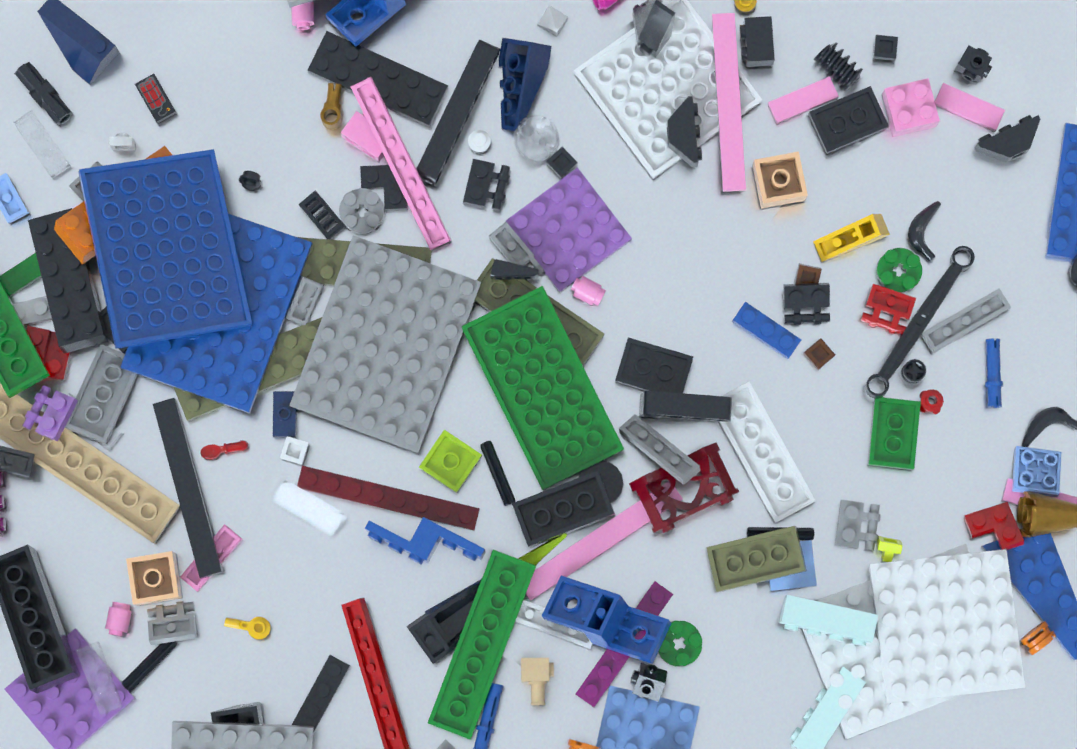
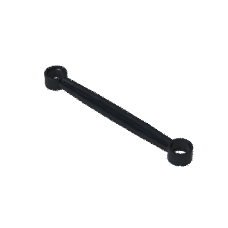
[865,246,975,399]

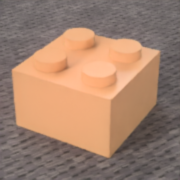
[752,152,808,209]
[126,551,182,606]

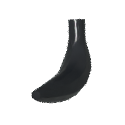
[908,201,941,261]
[1022,407,1077,447]

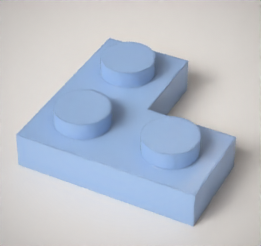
[0,173,29,224]

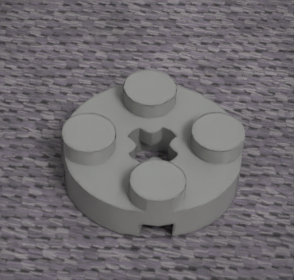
[339,188,385,234]

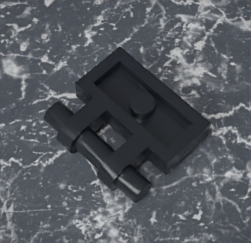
[463,159,510,211]
[783,283,830,325]

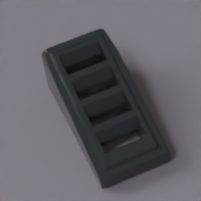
[299,190,346,240]
[490,259,539,280]

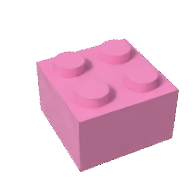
[882,78,940,137]

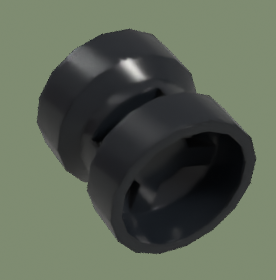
[901,359,926,384]

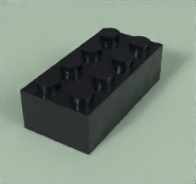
[512,471,615,548]

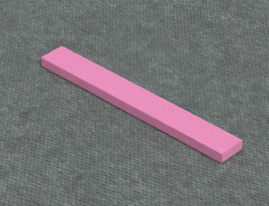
[712,13,746,192]
[351,77,451,250]
[526,481,683,601]

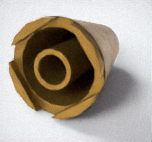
[1017,491,1077,537]

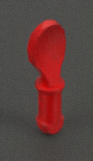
[200,440,249,460]

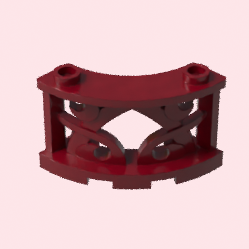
[629,442,739,533]

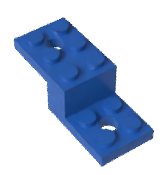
[325,0,406,46]
[365,517,486,565]
[542,576,671,664]

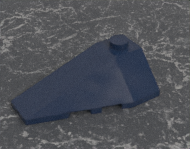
[37,0,119,85]
[499,38,552,132]

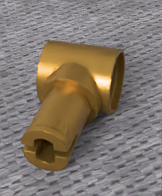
[320,83,342,130]

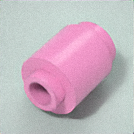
[291,1,314,30]
[571,276,606,306]
[105,602,132,637]

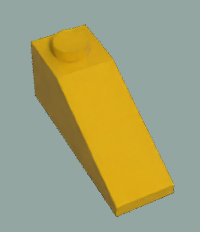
[813,214,890,262]

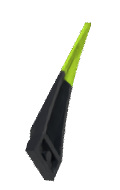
[406,534,567,664]

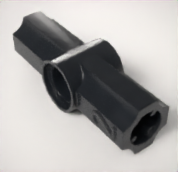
[14,62,73,125]

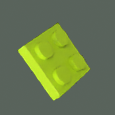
[419,429,482,493]

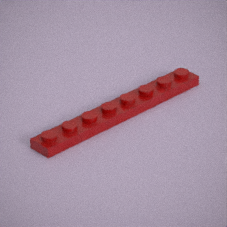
[341,598,410,749]

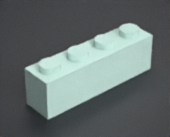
[779,595,878,646]
[790,667,866,749]

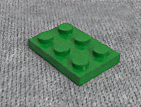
[868,397,921,470]

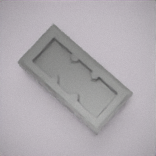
[285,276,323,325]

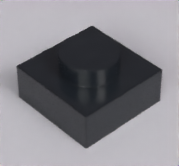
[873,35,898,61]
[546,146,578,179]

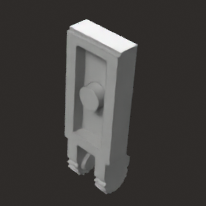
[489,222,544,283]

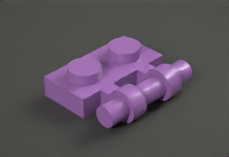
[23,385,78,442]

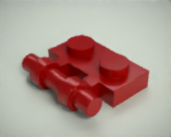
[860,284,916,335]

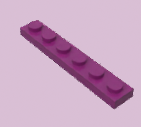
[575,581,673,707]

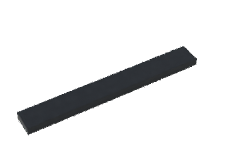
[153,398,223,579]

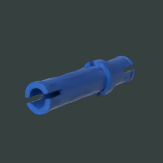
[985,338,1003,408]
[473,683,504,749]

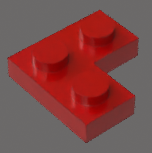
[964,502,1024,550]

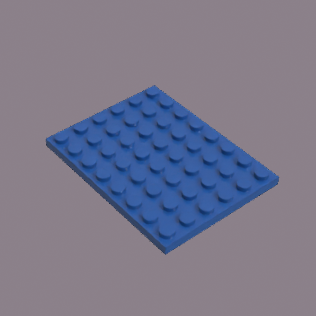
[78,149,252,349]
[120,214,313,413]

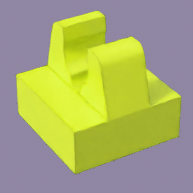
[877,536,903,562]

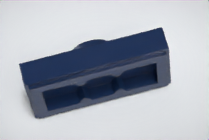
[273,391,296,437]

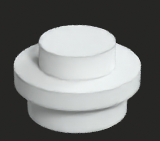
[468,130,491,152]

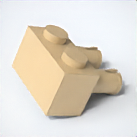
[521,658,554,706]

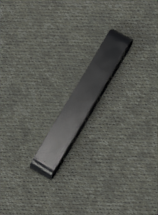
[416,40,500,186]

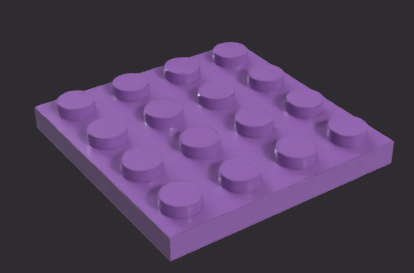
[506,167,632,293]
[4,628,136,749]

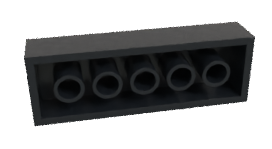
[28,208,108,354]
[0,544,80,694]

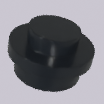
[239,170,261,190]

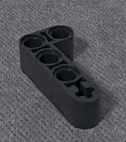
[639,391,732,422]

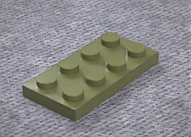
[706,526,807,592]

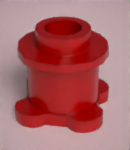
[919,389,944,415]

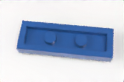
[732,302,802,359]

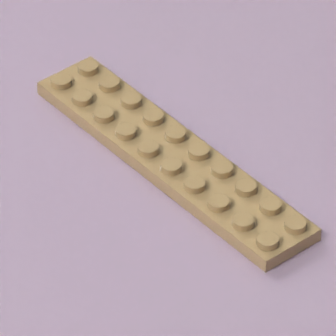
[0,383,180,544]

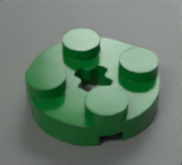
[876,248,922,293]
[658,621,702,667]

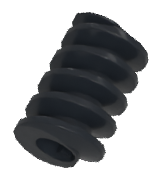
[814,42,863,92]

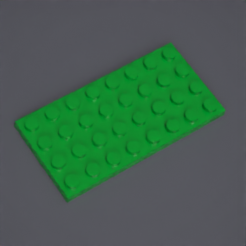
[461,286,624,490]

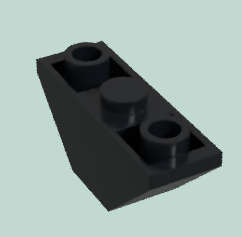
[666,96,702,168]
[974,115,1040,162]

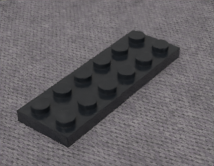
[307,31,448,127]

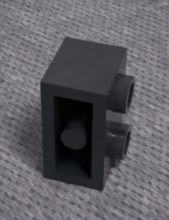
[739,16,775,67]

